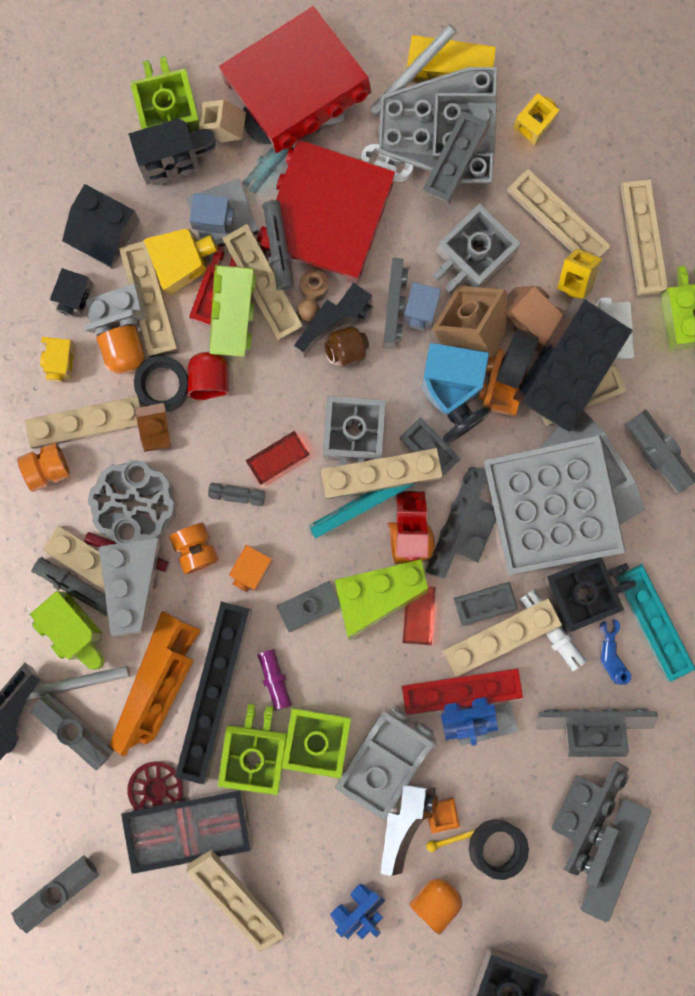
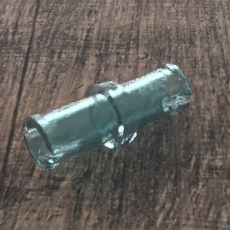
[242,146,289,194]

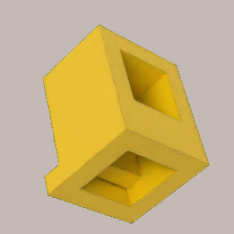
[513,93,560,146]
[557,248,602,299]
[40,337,76,382]

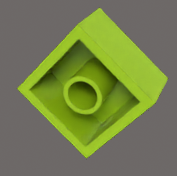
[282,707,351,779]

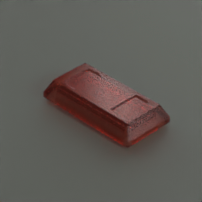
[245,430,310,485]
[402,586,436,645]

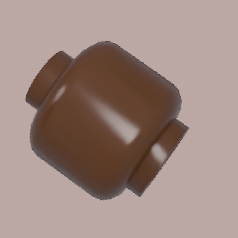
[324,326,369,368]

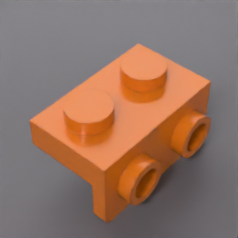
[478,348,529,417]

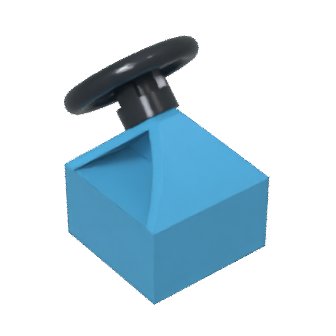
[421,343,492,444]

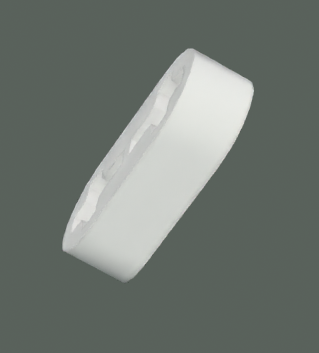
[361,144,413,182]

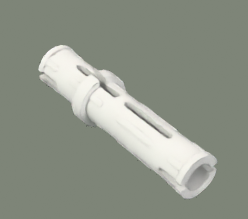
[520,589,588,671]

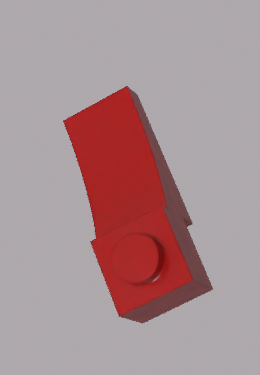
[396,491,428,560]

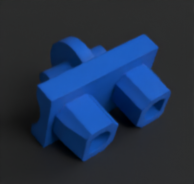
[441,697,498,746]
[330,884,386,939]

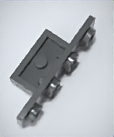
[426,467,496,579]
[536,708,658,757]
[551,762,629,876]
[581,799,651,922]

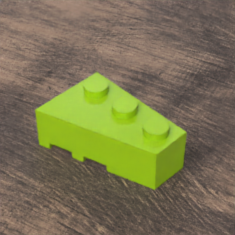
[209,265,256,357]
[335,560,429,640]

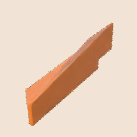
[110,611,201,756]

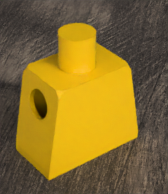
[144,229,218,295]

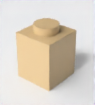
[198,99,246,142]

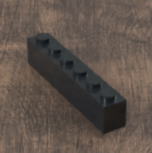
[175,601,252,785]

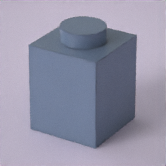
[189,193,234,234]
[403,282,441,330]

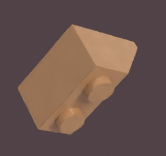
[432,286,507,357]

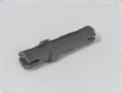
[262,200,294,290]
[31,556,108,617]

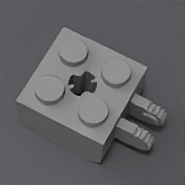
[433,203,521,293]
[323,396,386,466]

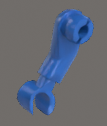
[600,619,631,685]

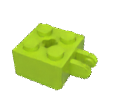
[130,56,200,133]
[661,266,695,352]
[29,591,106,670]
[218,704,288,795]

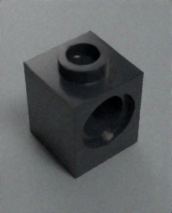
[50,268,94,317]

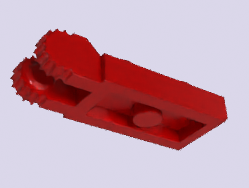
[189,245,238,327]

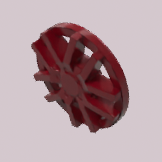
[127,761,183,818]

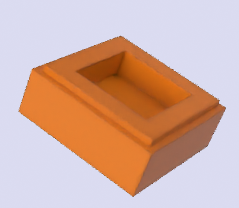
[428,797,460,834]

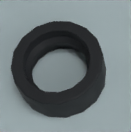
[496,329,539,389]
[133,355,188,412]
[468,819,529,880]

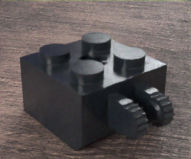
[128,118,216,185]
[542,557,637,633]
[470,947,560,996]

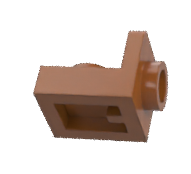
[135,403,172,452]

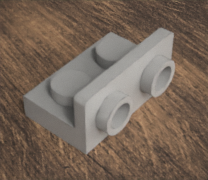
[83,283,147,336]

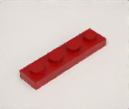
[401,668,523,715]

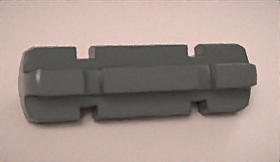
[208,482,265,506]

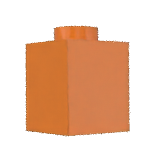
[229,545,273,592]

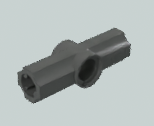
[625,409,695,494]
[30,692,114,771]
[11,855,99,934]

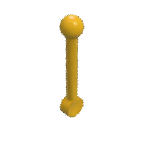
[426,829,475,852]

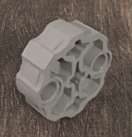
[88,460,177,544]

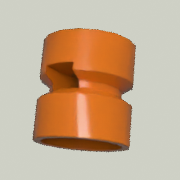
[17,442,71,492]
[169,522,220,575]

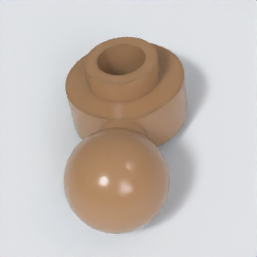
[297,270,328,322]

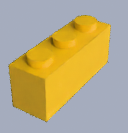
[407,35,496,83]

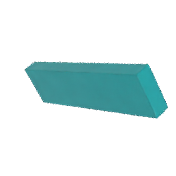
[308,484,415,539]
[615,564,695,682]

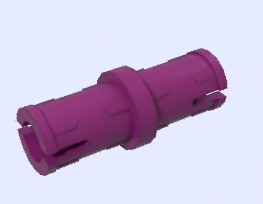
[257,649,292,711]

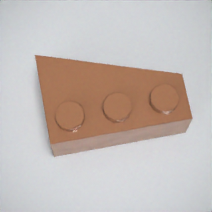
[506,286,565,354]

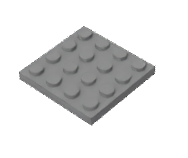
[483,435,626,575]

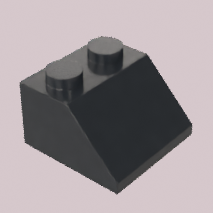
[62,184,140,269]

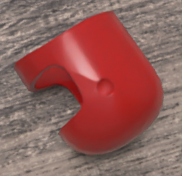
[187,352,229,401]

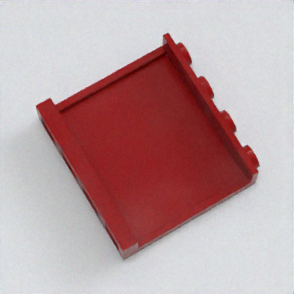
[218,6,372,154]
[257,139,395,285]

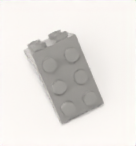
[335,706,437,820]

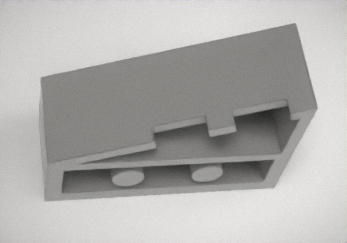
[99,538,162,637]

